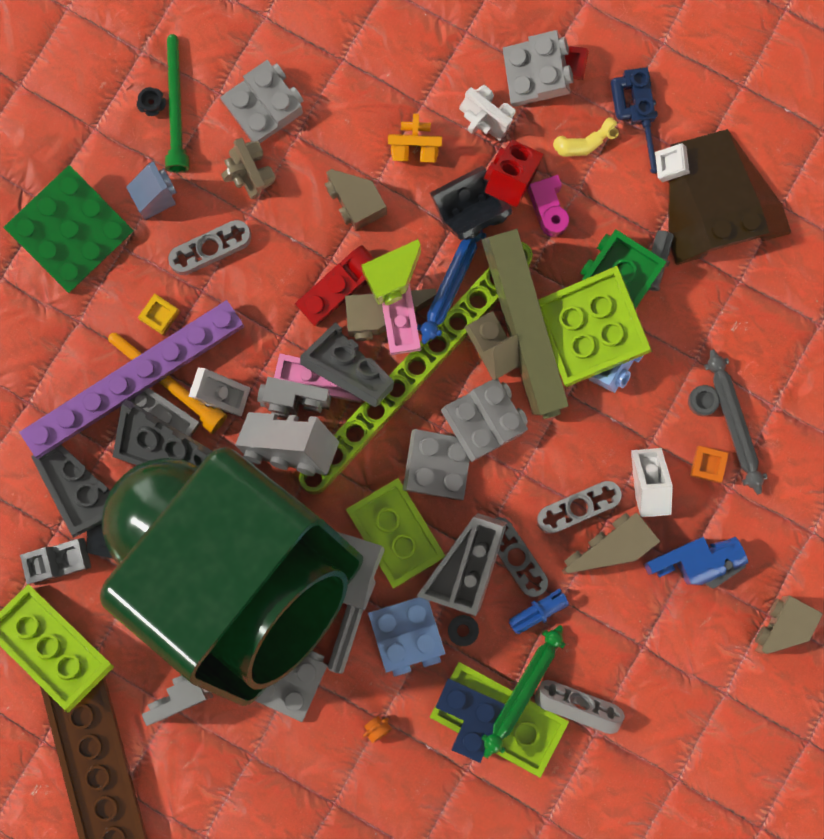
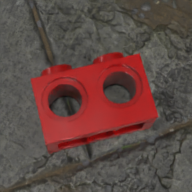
[484,139,544,207]

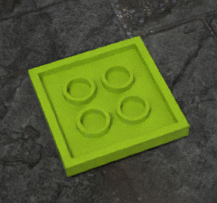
[538,266,653,387]

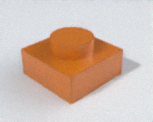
[690,446,729,483]

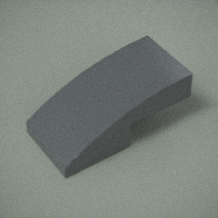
[20,538,91,585]

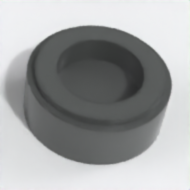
[688,385,720,417]

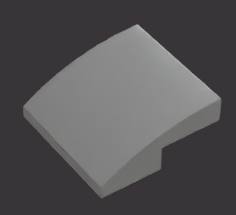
[336,531,385,610]

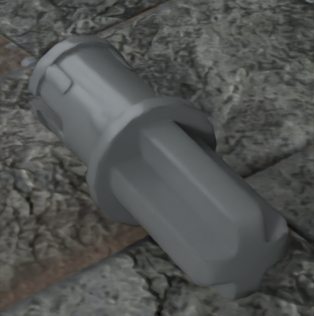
[649,231,674,291]

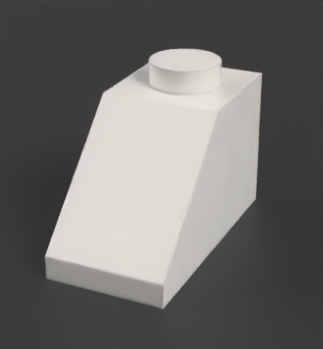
[631,448,673,517]

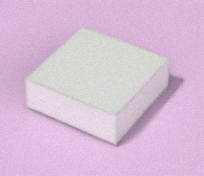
[655,143,690,182]

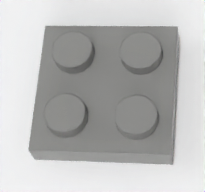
[403,429,470,501]

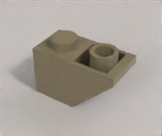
[325,169,387,231]
[755,596,823,654]

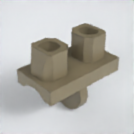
[221,138,276,199]

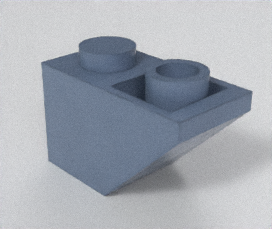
[126,161,177,220]

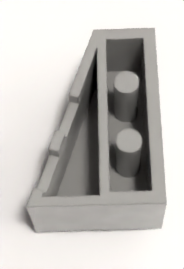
[235,412,339,476]
[417,513,508,616]

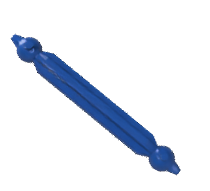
[417,229,487,344]

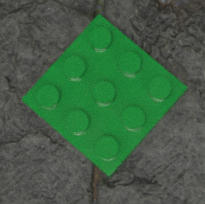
[3,165,134,293]

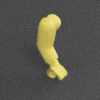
[553,117,619,157]

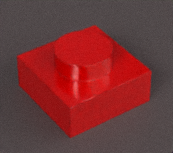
[565,46,589,80]

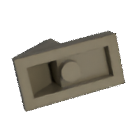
[464,311,520,380]

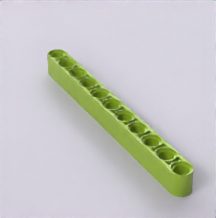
[299,242,533,494]

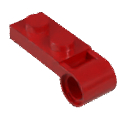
[295,245,375,326]

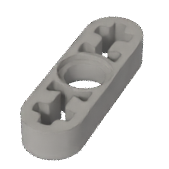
[168,220,251,275]
[537,481,622,534]
[534,680,625,734]

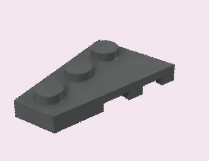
[31,445,110,538]

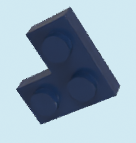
[435,678,505,763]

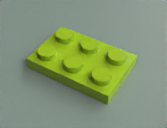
[346,478,446,589]

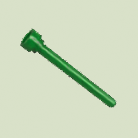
[165,34,189,173]

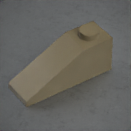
[345,289,436,341]

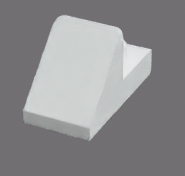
[189,367,251,416]

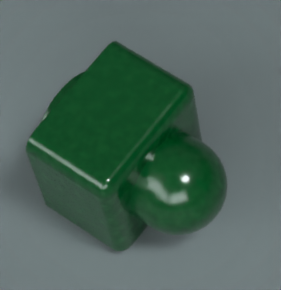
[100,447,363,706]

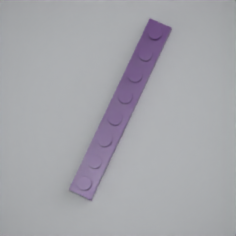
[19,300,244,459]

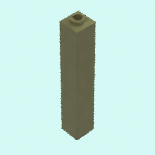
[481,229,569,419]

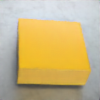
[138,293,181,336]

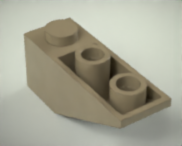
[562,512,660,574]

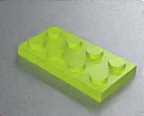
[0,584,114,713]
[429,662,569,778]

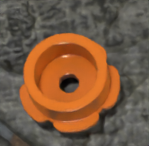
[363,715,392,744]

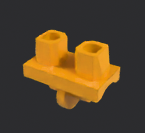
[388,113,442,163]

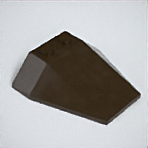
[668,129,791,265]

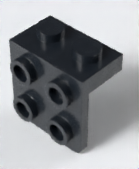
[430,166,513,240]

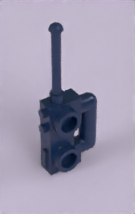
[611,67,658,174]

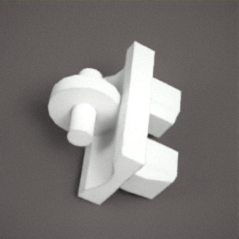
[459,85,516,141]

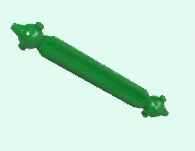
[481,625,566,759]

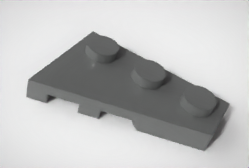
[300,322,394,407]

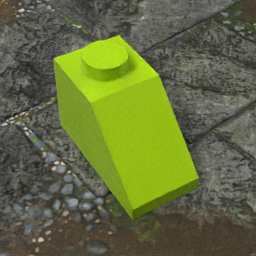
[361,239,421,305]

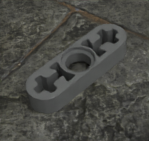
[495,517,548,597]

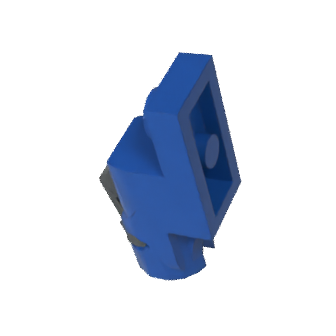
[643,537,748,589]

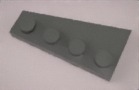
[112,399,213,466]

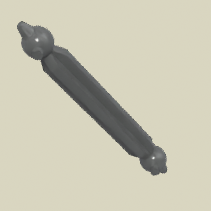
[704,349,767,495]

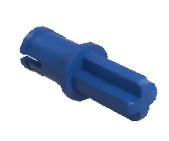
[509,589,569,634]

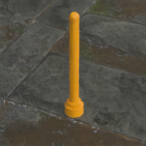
[108,332,227,434]

